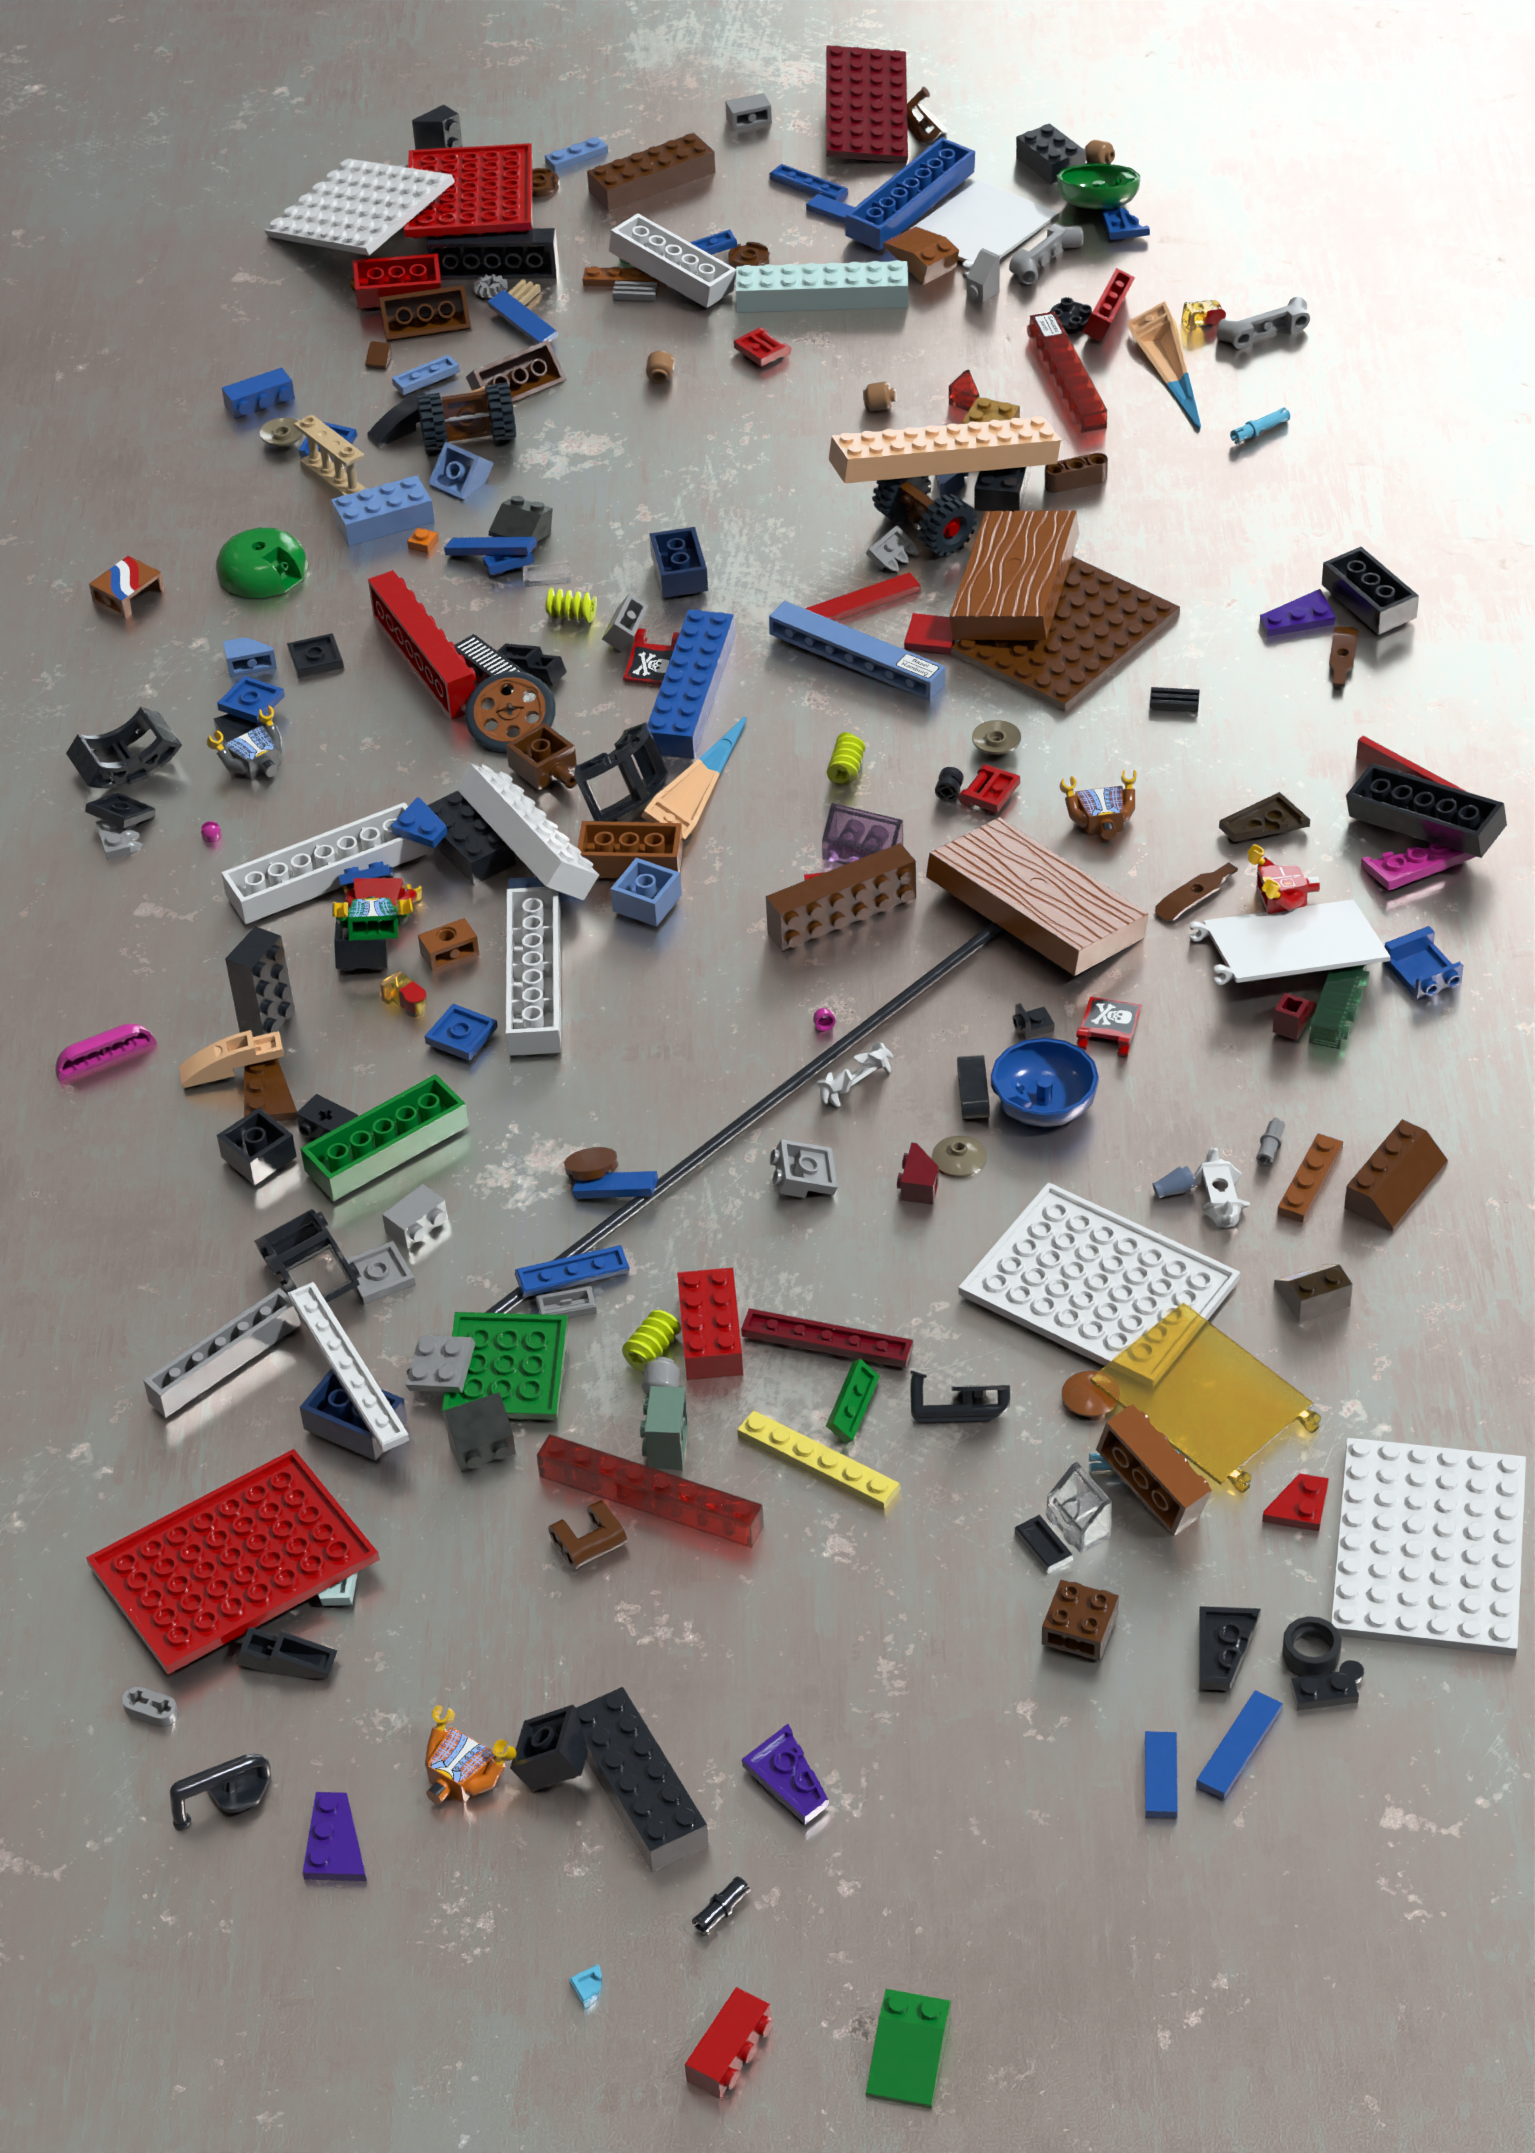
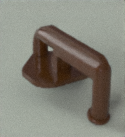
[907,87,948,143]

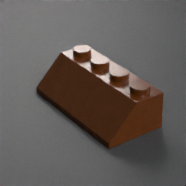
[379,285,471,341]
[466,340,567,403]
[1344,1119,1448,1231]

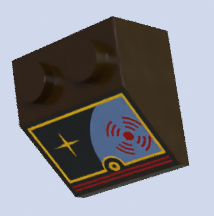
[1274,1264,1353,1323]

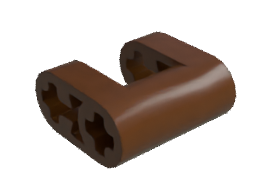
[548,1500,628,1570]

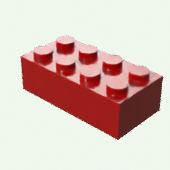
[353,254,441,309]
[677,1267,743,1380]

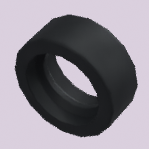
[1282,1616,1342,1676]

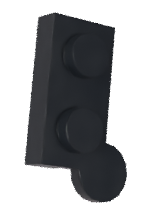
[1290,1660,1364,1711]

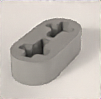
[122,1686,178,1727]

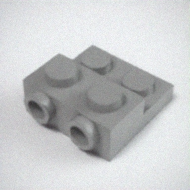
[770,1139,838,1198]

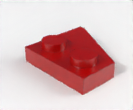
[1262,1473,1329,1532]

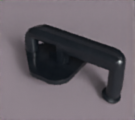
[910,1370,1011,1422]
[170,1754,271,1829]

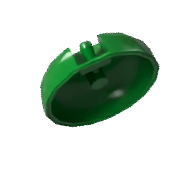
[1057,163,1141,210]
[216,527,308,598]

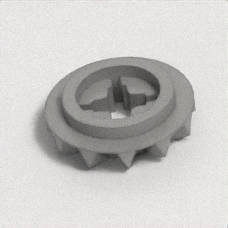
[474,274,508,298]

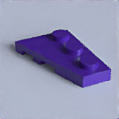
[1259,589,1336,637]
[742,1724,829,1824]
[302,1792,367,1882]

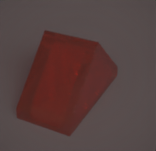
[949,370,980,412]

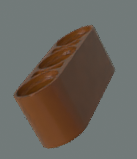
[1044,453,1108,493]

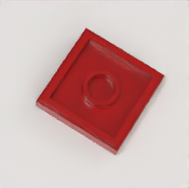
[904,613,955,654]

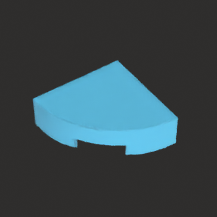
[569,1964,602,2009]

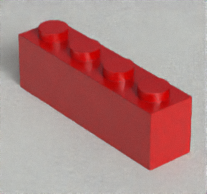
[1082,268,1135,342]

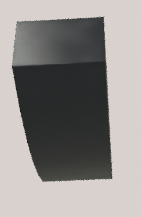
[367,391,426,447]
[498,643,567,685]
[236,1627,338,1678]

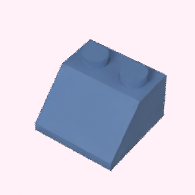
[428,442,493,500]

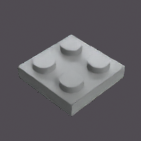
[406,1335,475,1393]

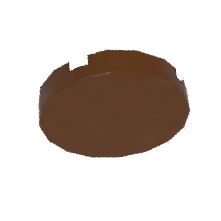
[532,168,560,197]
[728,242,770,269]
[564,1147,619,1181]

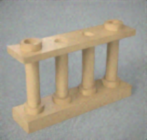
[294,414,367,497]

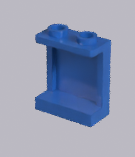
[1384,926,1464,1000]

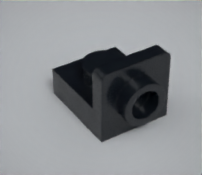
[1012,1003,1055,1040]

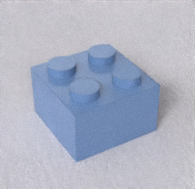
[611,858,682,926]

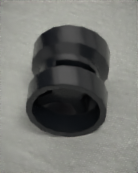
[935,767,964,802]

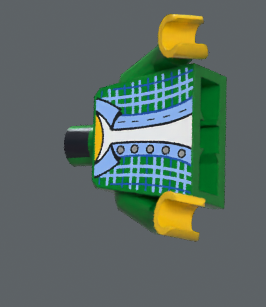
[332,896,413,941]

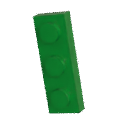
[826,1359,880,1444]

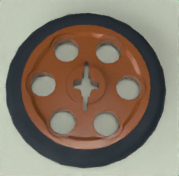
[465,671,556,753]

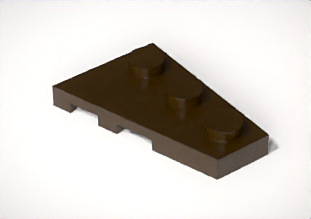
[1219,792,1310,842]

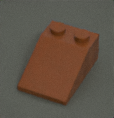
[883,226,959,285]

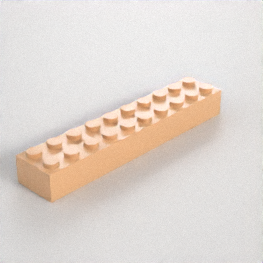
[829,416,1061,484]

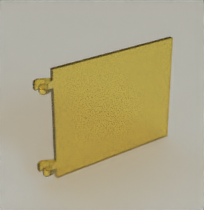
[1090,1302,1321,1493]

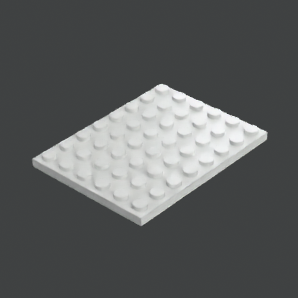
[265,158,455,255]
[958,1182,1241,1389]
[1331,1437,1526,1656]

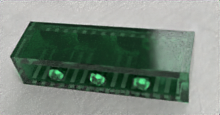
[1309,965,1370,1050]

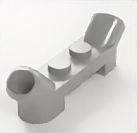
[1009,223,1083,285]
[1217,297,1311,349]

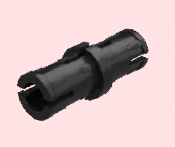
[692,1876,750,1935]

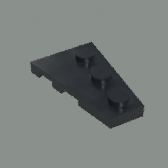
[1199,1606,1261,1690]

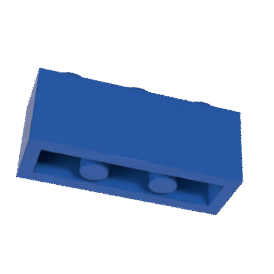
[221,367,295,419]

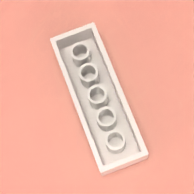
[609,214,737,308]

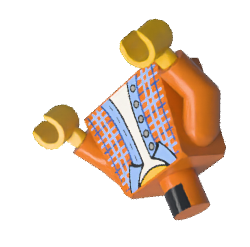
[425,1705,516,1804]

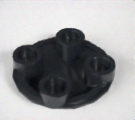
[1049,297,1092,329]

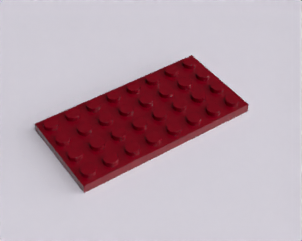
[826,45,908,163]

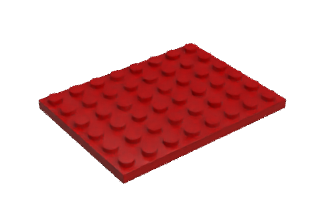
[404,143,533,239]
[86,1449,380,1674]

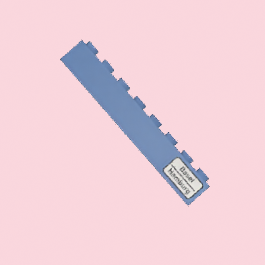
[769,601,946,701]

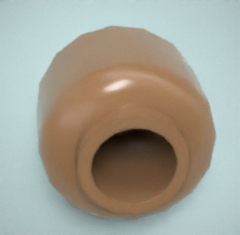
[1084,139,1115,164]
[646,350,675,384]
[863,382,896,412]

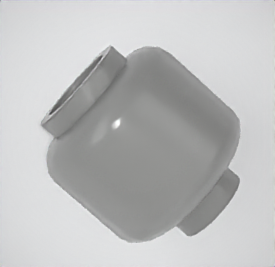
[642,1357,681,1395]

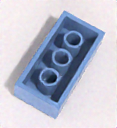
[331,475,435,546]

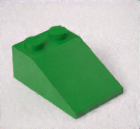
[866,1989,951,2109]

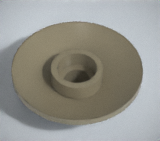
[260,417,303,446]
[972,720,1021,754]
[932,1136,987,1178]

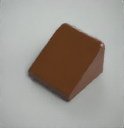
[365,341,392,369]

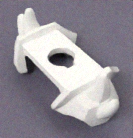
[817,1042,893,1108]
[1194,1147,1250,1228]

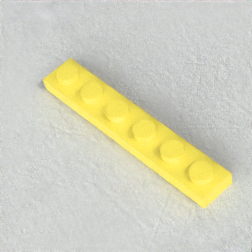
[737,1410,900,1510]

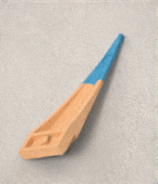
[1127,301,1201,429]
[641,717,747,842]

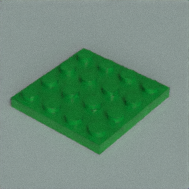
[442,1312,569,1420]

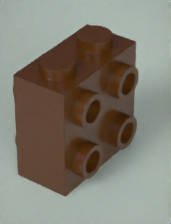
[1042,1580,1119,1661]

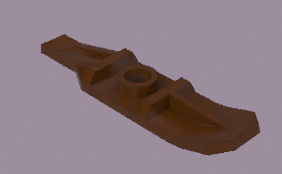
[1329,626,1358,687]
[1155,862,1238,922]

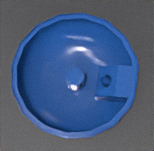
[991,1038,1099,1128]

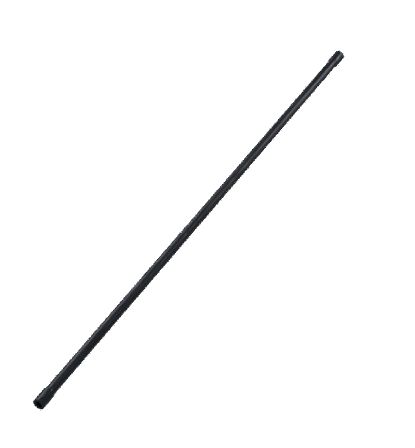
[407,922,1004,1375]

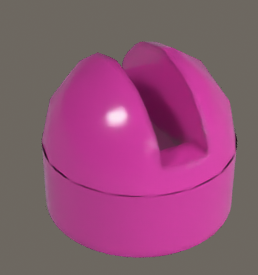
[201,821,222,843]
[813,1008,836,1031]

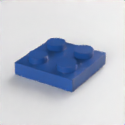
[217,676,285,724]
[424,1004,498,1061]

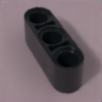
[957,1055,990,1119]

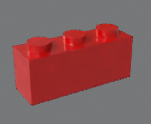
[685,1987,773,2099]

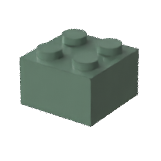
[640,1386,689,1470]

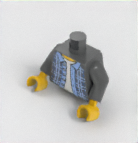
[207,706,282,779]

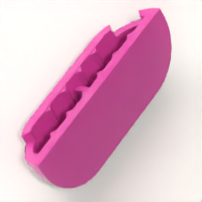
[55,1023,157,1082]

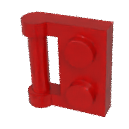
[733,327,791,367]
[958,765,1020,813]

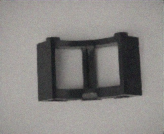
[66,707,182,789]
[574,722,669,822]
[254,1209,361,1317]

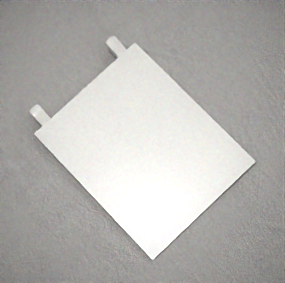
[910,180,1059,276]
[1189,900,1390,985]

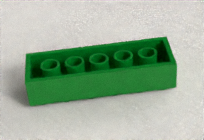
[300,1074,469,1201]

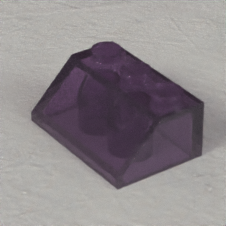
[822,803,904,865]

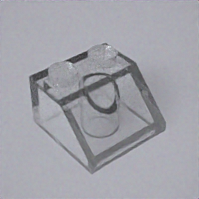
[1045,1462,1112,1554]

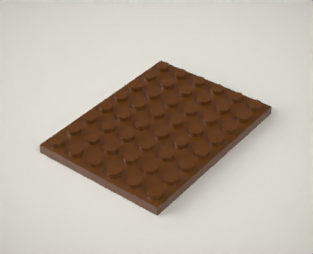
[951,556,1180,711]

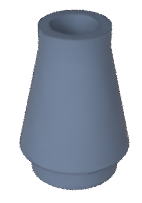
[1152,1166,1196,1198]

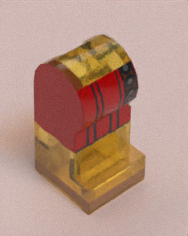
[1181,299,1226,331]
[380,970,428,1017]

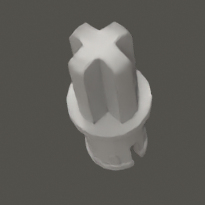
[1256,1118,1285,1166]

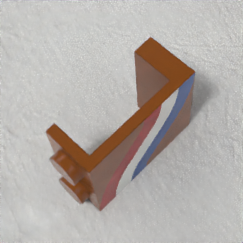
[89,556,164,619]

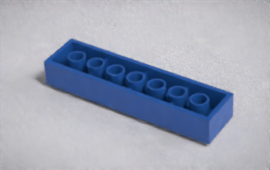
[845,137,976,251]
[648,609,736,759]

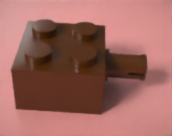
[506,723,577,790]

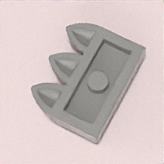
[866,526,918,572]
[96,820,143,860]

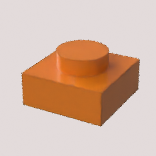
[407,528,439,553]

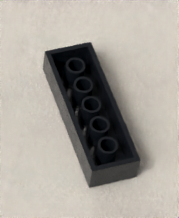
[427,228,559,280]
[1346,763,1507,858]
[576,1687,709,1872]

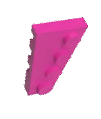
[1361,843,1476,890]

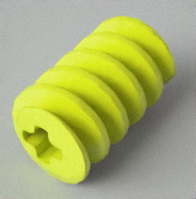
[545,588,597,623]
[826,732,866,784]
[622,1310,682,1372]

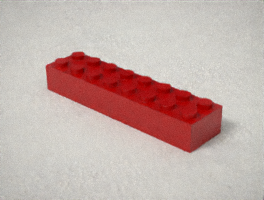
[368,570,477,720]

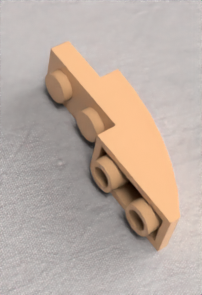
[179,1030,284,1088]

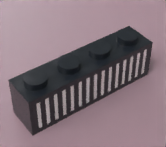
[454,634,535,702]

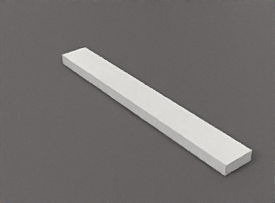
[288,1282,410,1452]

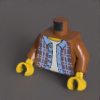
[1059,770,1137,840]

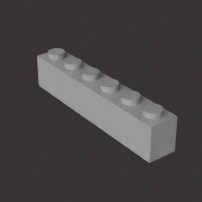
[143,1288,301,1418]

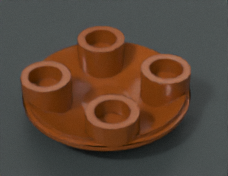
[1062,1371,1120,1421]

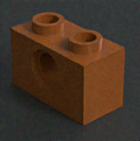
[418,918,480,972]

